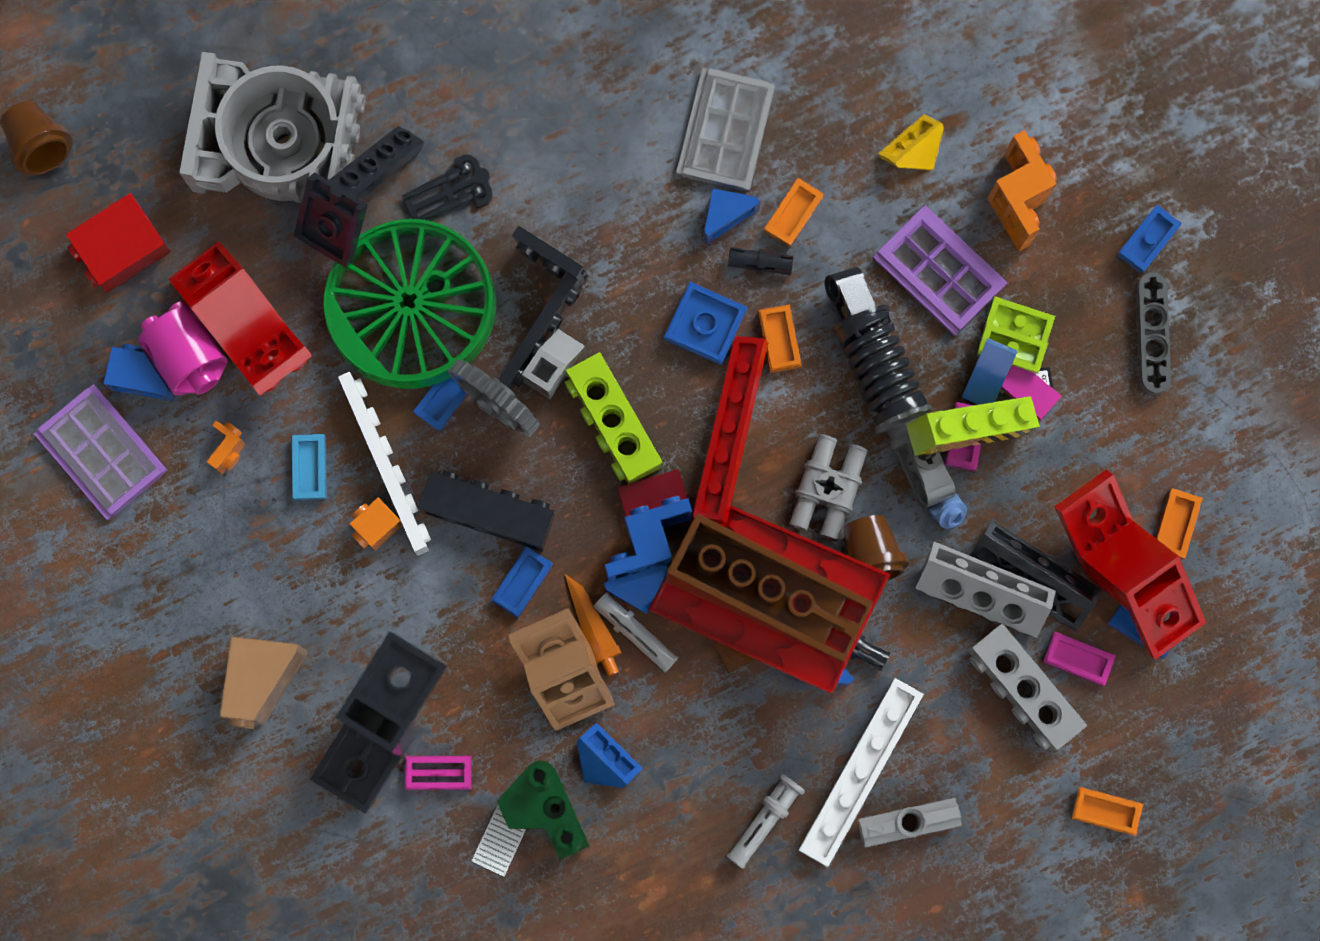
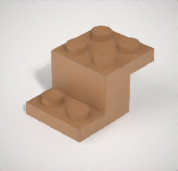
[508,608,615,731]

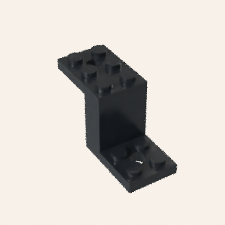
[310,631,448,814]

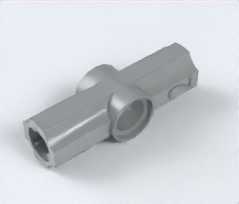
[858,798,962,848]

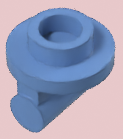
[928,493,967,529]

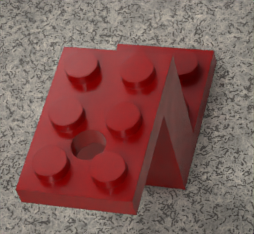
[169,241,312,396]
[1054,469,1206,660]

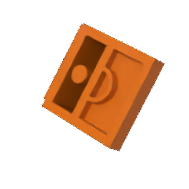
[987,130,1057,252]

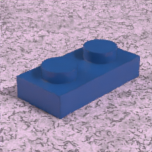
[1117,205,1182,274]

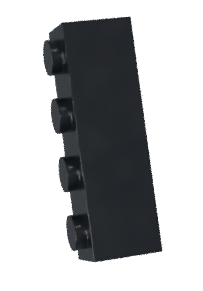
[418,470,555,552]

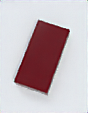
[617,469,688,517]

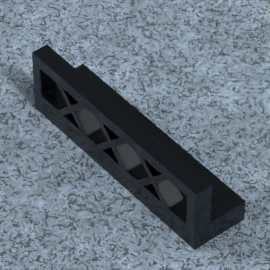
[969,520,1102,632]

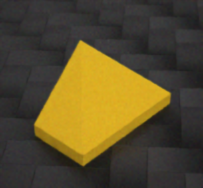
[878,114,944,170]

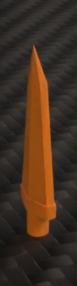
[565,574,621,677]

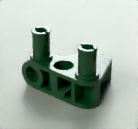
[497,761,590,860]

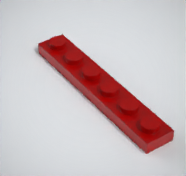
[693,336,768,524]

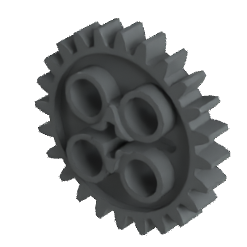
[448,359,540,437]

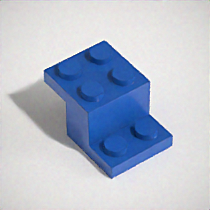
[605,496,692,581]

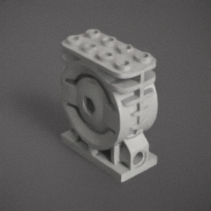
[179,52,365,203]

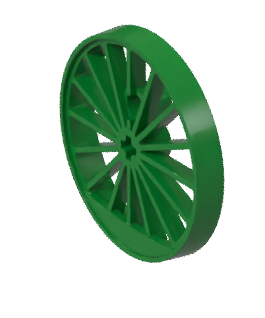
[324,219,496,389]

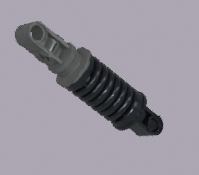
[824,267,955,508]

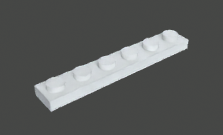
[338,372,431,556]
[799,678,924,867]

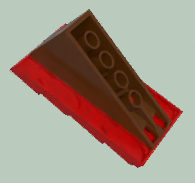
[649,506,891,694]

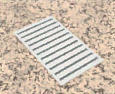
[472,805,526,876]

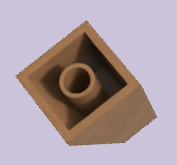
[220,637,307,729]

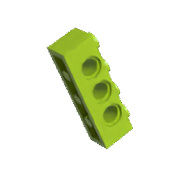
[564,352,663,484]

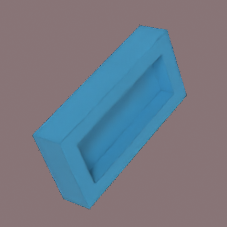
[292,434,327,501]

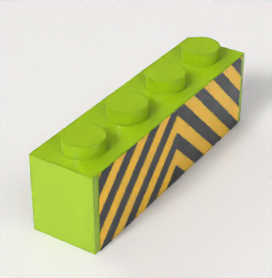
[906,396,1040,456]

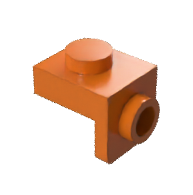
[207,420,246,475]

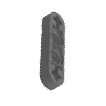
[1136,272,1171,396]

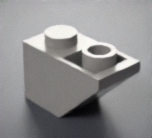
[522,329,585,399]

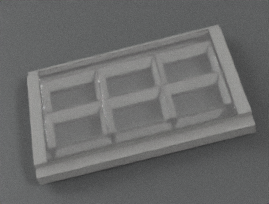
[676,68,775,192]

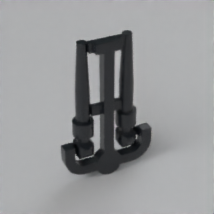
[402,154,493,220]

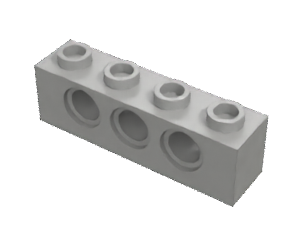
[915,542,1055,638]
[968,623,1087,752]

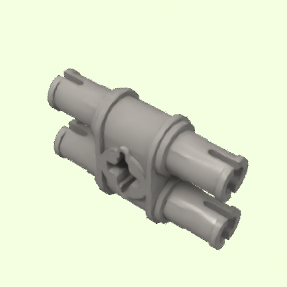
[789,434,868,542]

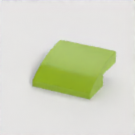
[977,297,1055,374]

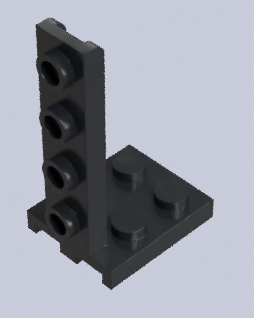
[294,125,424,268]
[499,225,589,391]

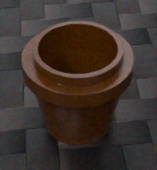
[0,101,73,175]
[843,515,909,581]

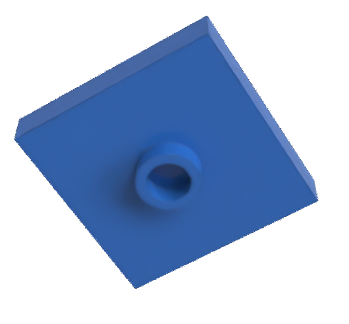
[663,282,748,366]

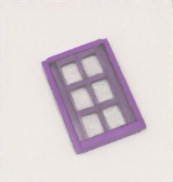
[872,205,1008,336]
[34,384,168,520]

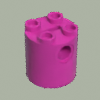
[138,301,228,396]

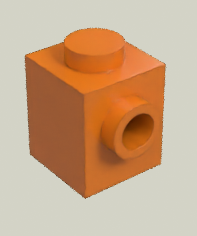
[350,497,403,551]

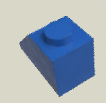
[103,344,174,402]

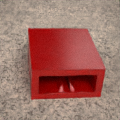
[66,193,171,293]

